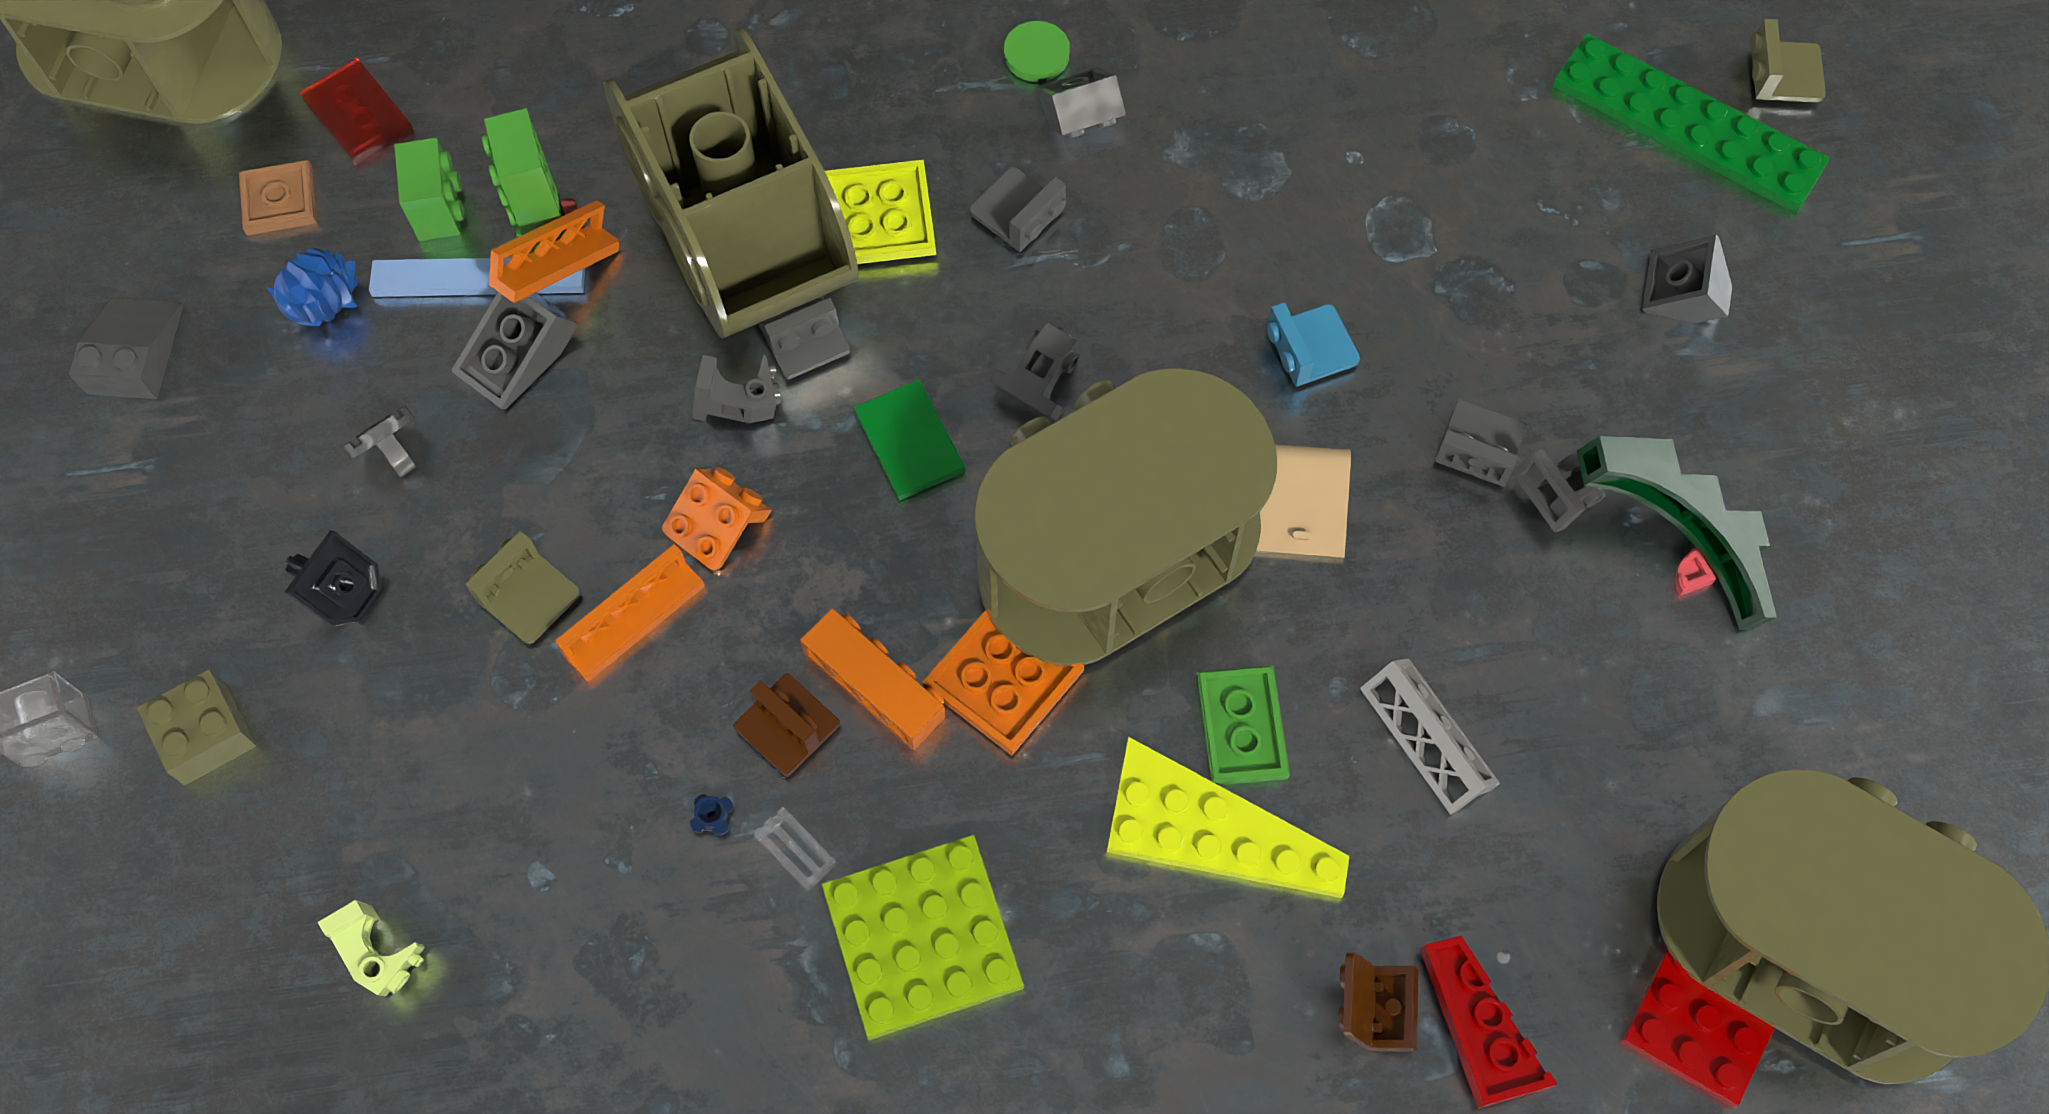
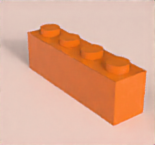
[800,608,946,750]

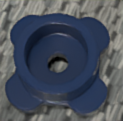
[690,794,733,836]

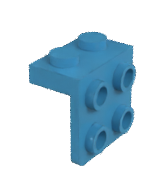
[1266,302,1360,387]

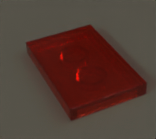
[299,58,414,165]

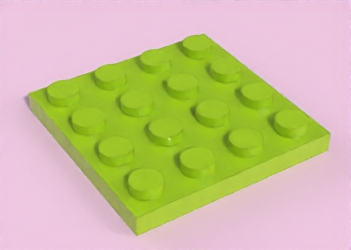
[822,835,1024,1040]

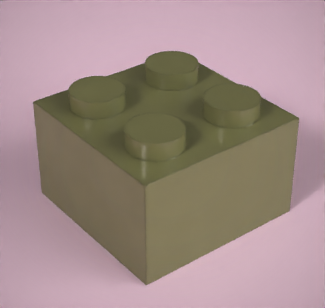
[136,669,257,786]

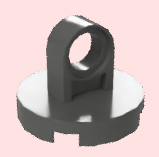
[342,405,416,478]

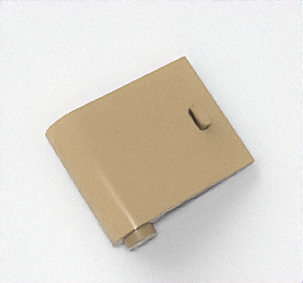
[1256,444,1351,558]

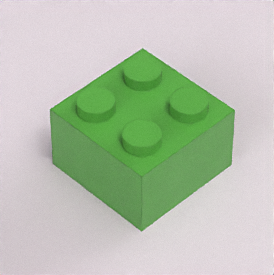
[394,137,465,242]

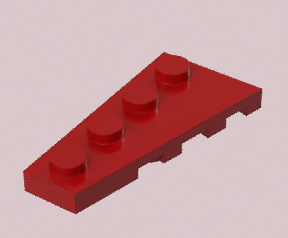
[1420,935,1558,1109]

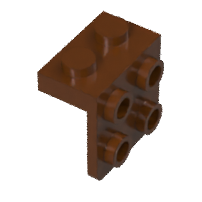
[1338,952,1419,1052]

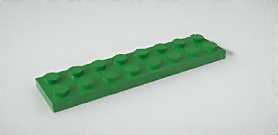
[1552,33,1830,214]

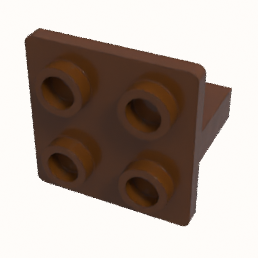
[733,673,840,777]

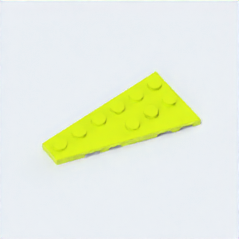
[1107,737,1349,898]

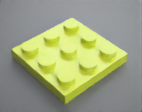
[825,160,936,264]

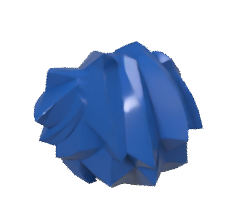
[266,248,358,326]

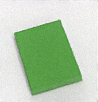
[1196,665,1290,785]

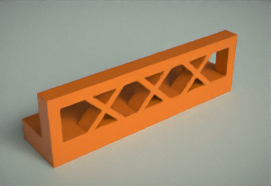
[488,200,620,303]
[555,544,705,683]

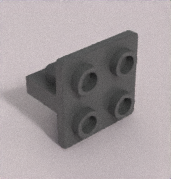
[758,296,850,380]

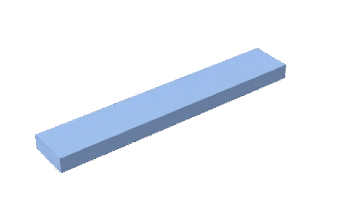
[369,258,585,297]

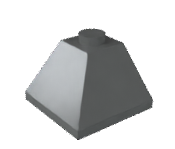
[1642,234,1732,323]

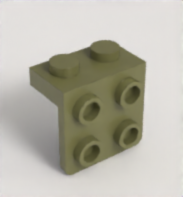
[1750,19,1826,102]
[465,531,580,644]

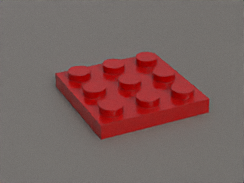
[1621,949,1775,1108]

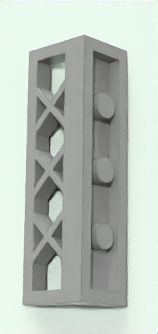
[1360,658,1500,815]

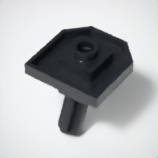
[284,530,381,626]

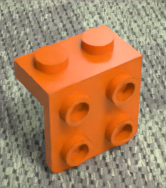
[662,467,772,570]

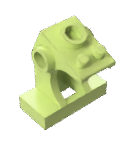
[318,900,425,996]

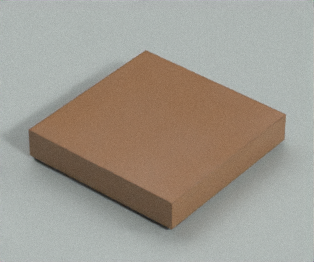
[239,160,317,236]

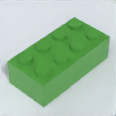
[481,108,567,253]

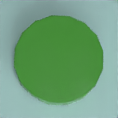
[1004,21,1070,82]

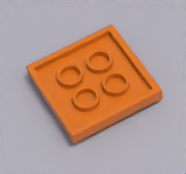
[922,610,1084,756]

